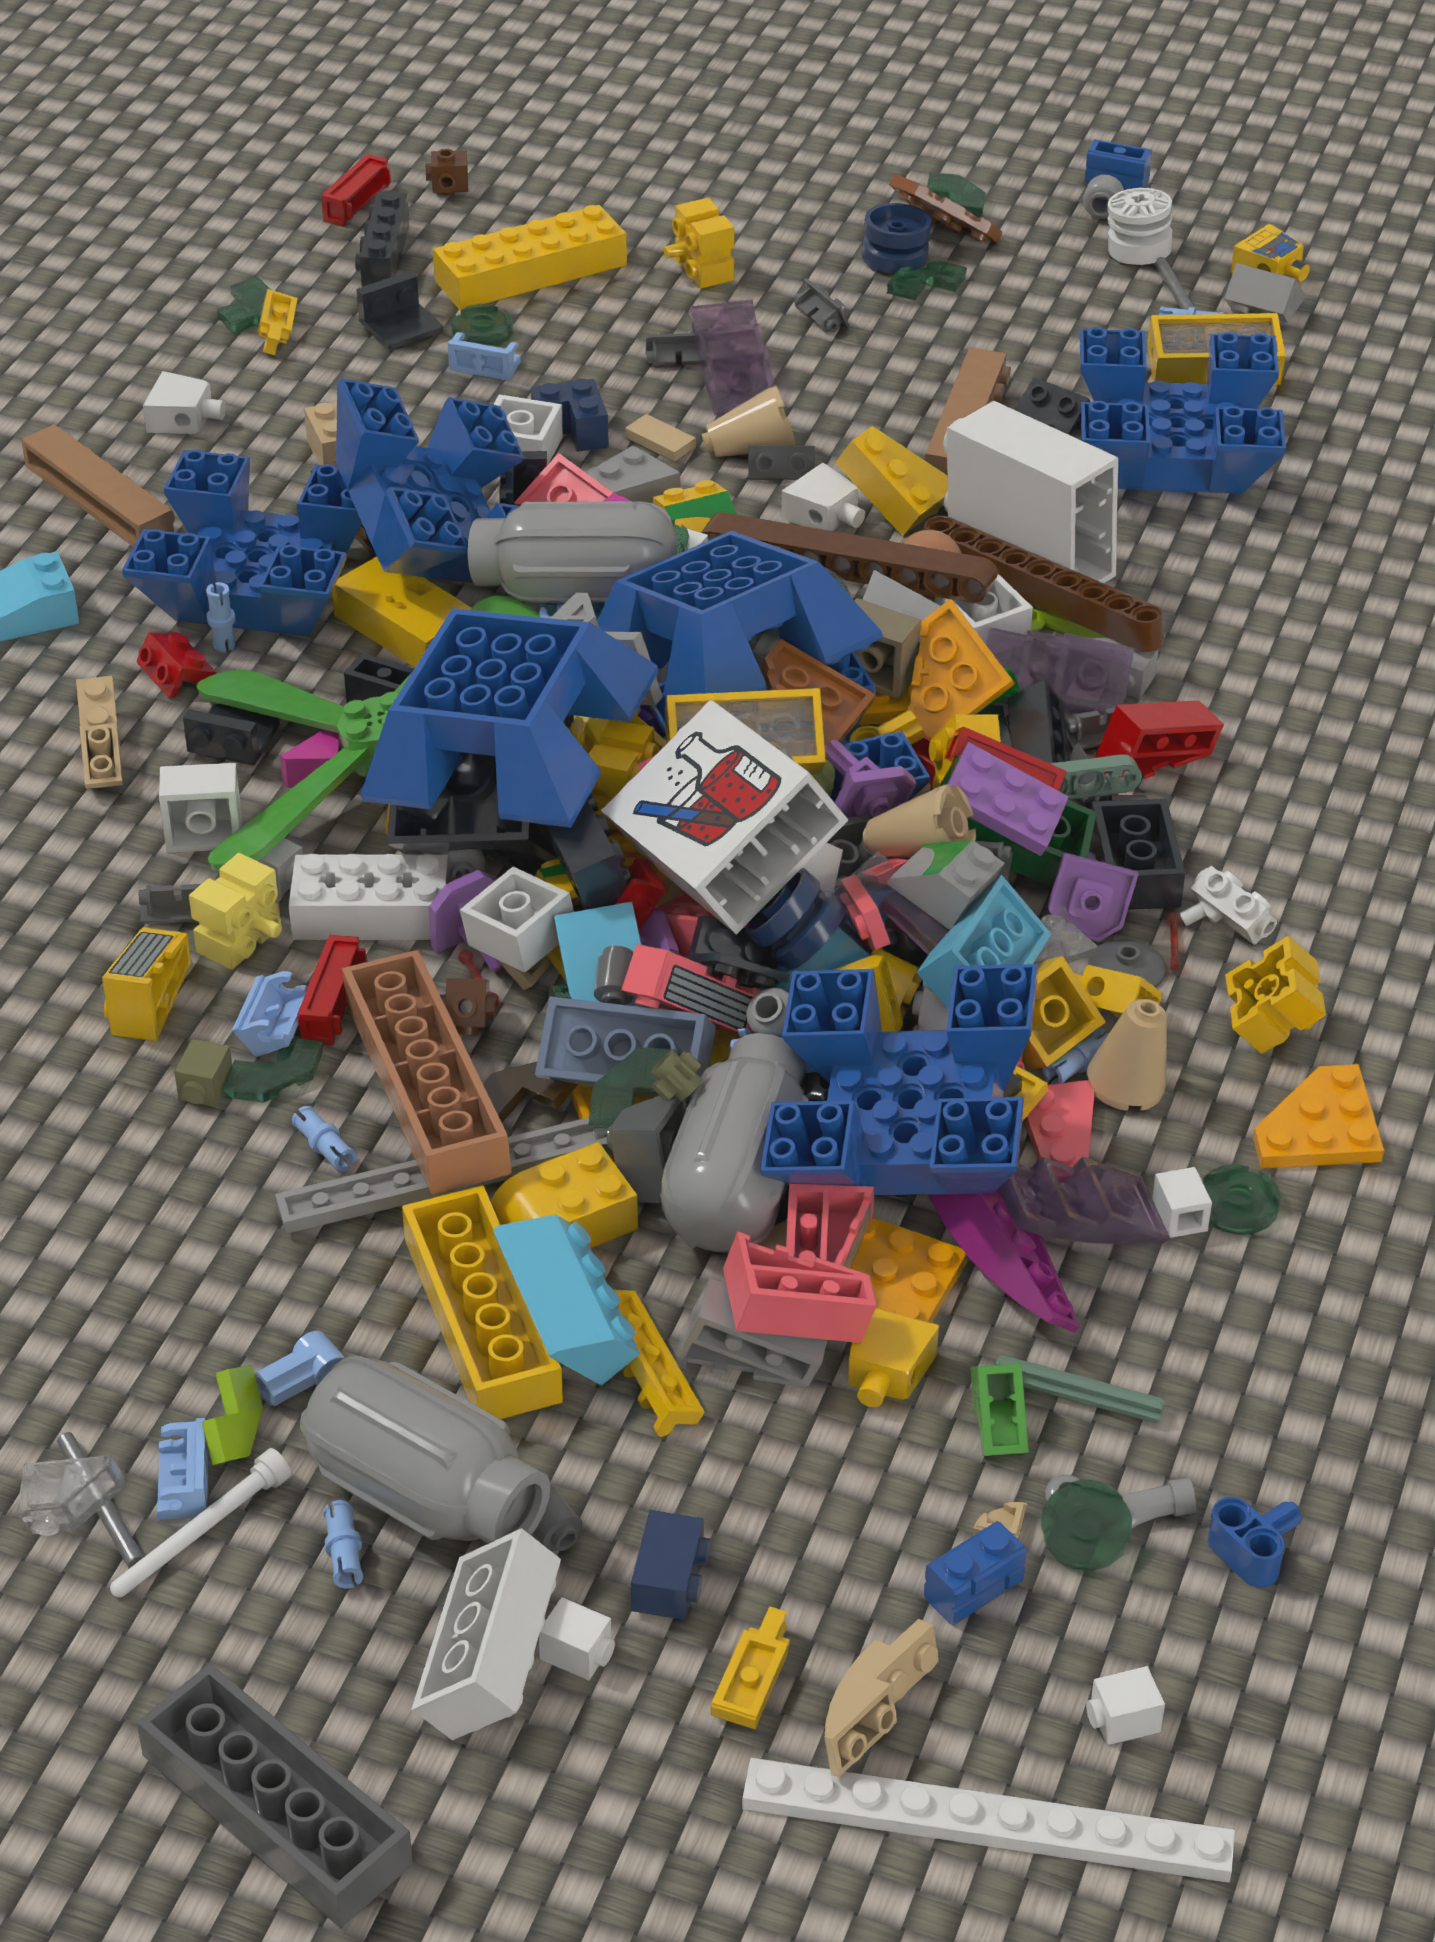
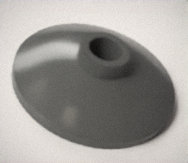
[1088,939,1166,988]

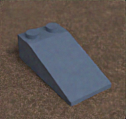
[535,997,716,1104]

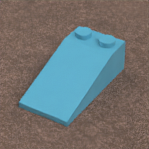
[0,551,79,642]
[917,875,1052,1011]
[554,902,641,1007]

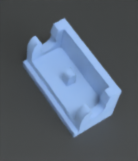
[448,332,521,381]
[232,971,308,1057]
[156,1418,209,1520]

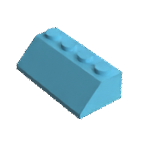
[493,1214,640,1386]

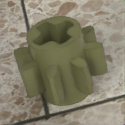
[651,1050,702,1102]

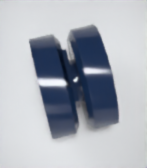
[861,203,932,274]
[745,868,846,971]

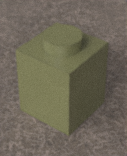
[174,1039,233,1107]

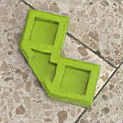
[202,1365,263,1465]

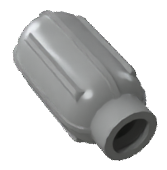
[468,501,677,603]
[660,1033,808,1253]
[300,1356,551,1544]

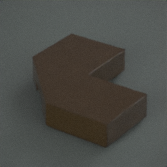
[483,1061,578,1123]

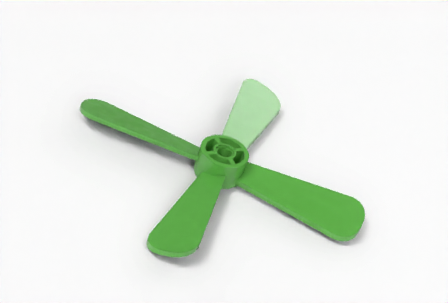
[197,595,539,871]

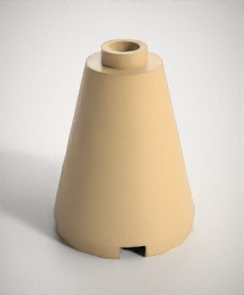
[701,386,795,457]
[863,784,976,859]
[1086,999,1167,1111]

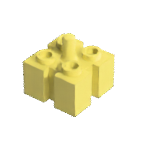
[189,853,282,970]

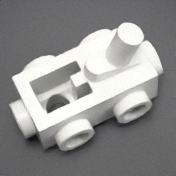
[1180,866,1277,946]

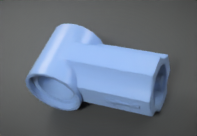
[255,1331,345,1406]

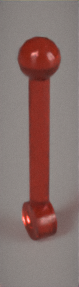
[1166,912,1182,970]
[458,949,499,1007]

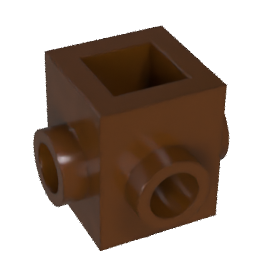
[425,149,468,195]
[440,978,496,1035]

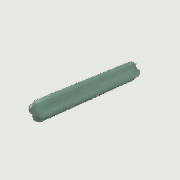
[995,1355,1164,1423]

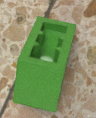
[970,1363,1029,1456]

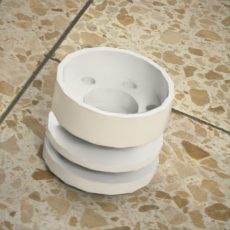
[1107,188,1172,265]

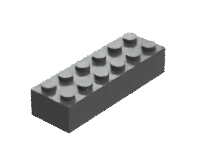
[136,1663,413,1928]

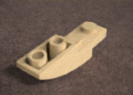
[76,676,123,789]
[824,1619,939,1778]

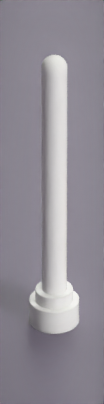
[110,1448,292,1598]

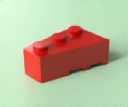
[1095,700,1224,779]

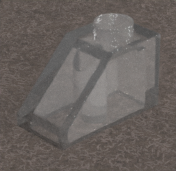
[17,1455,126,1536]

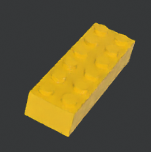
[433,205,627,310]
[402,1185,563,1420]

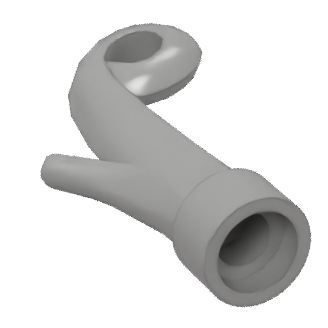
[1045,1474,1196,1540]

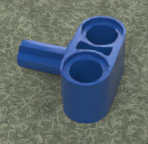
[1207,1497,1303,1588]

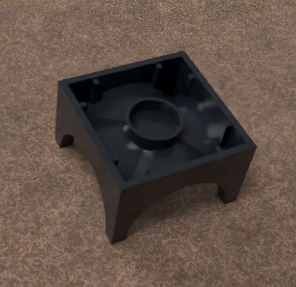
[387,715,574,861]

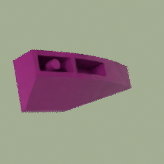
[927,1179,1080,1333]

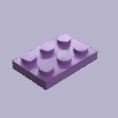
[947,742,1069,856]

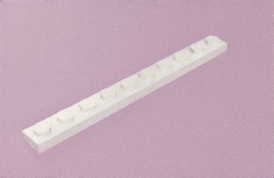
[742,1758,1235,1883]

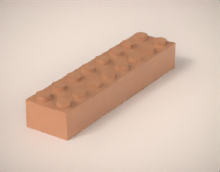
[342,950,512,1195]

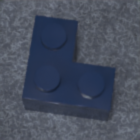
[531,379,609,452]

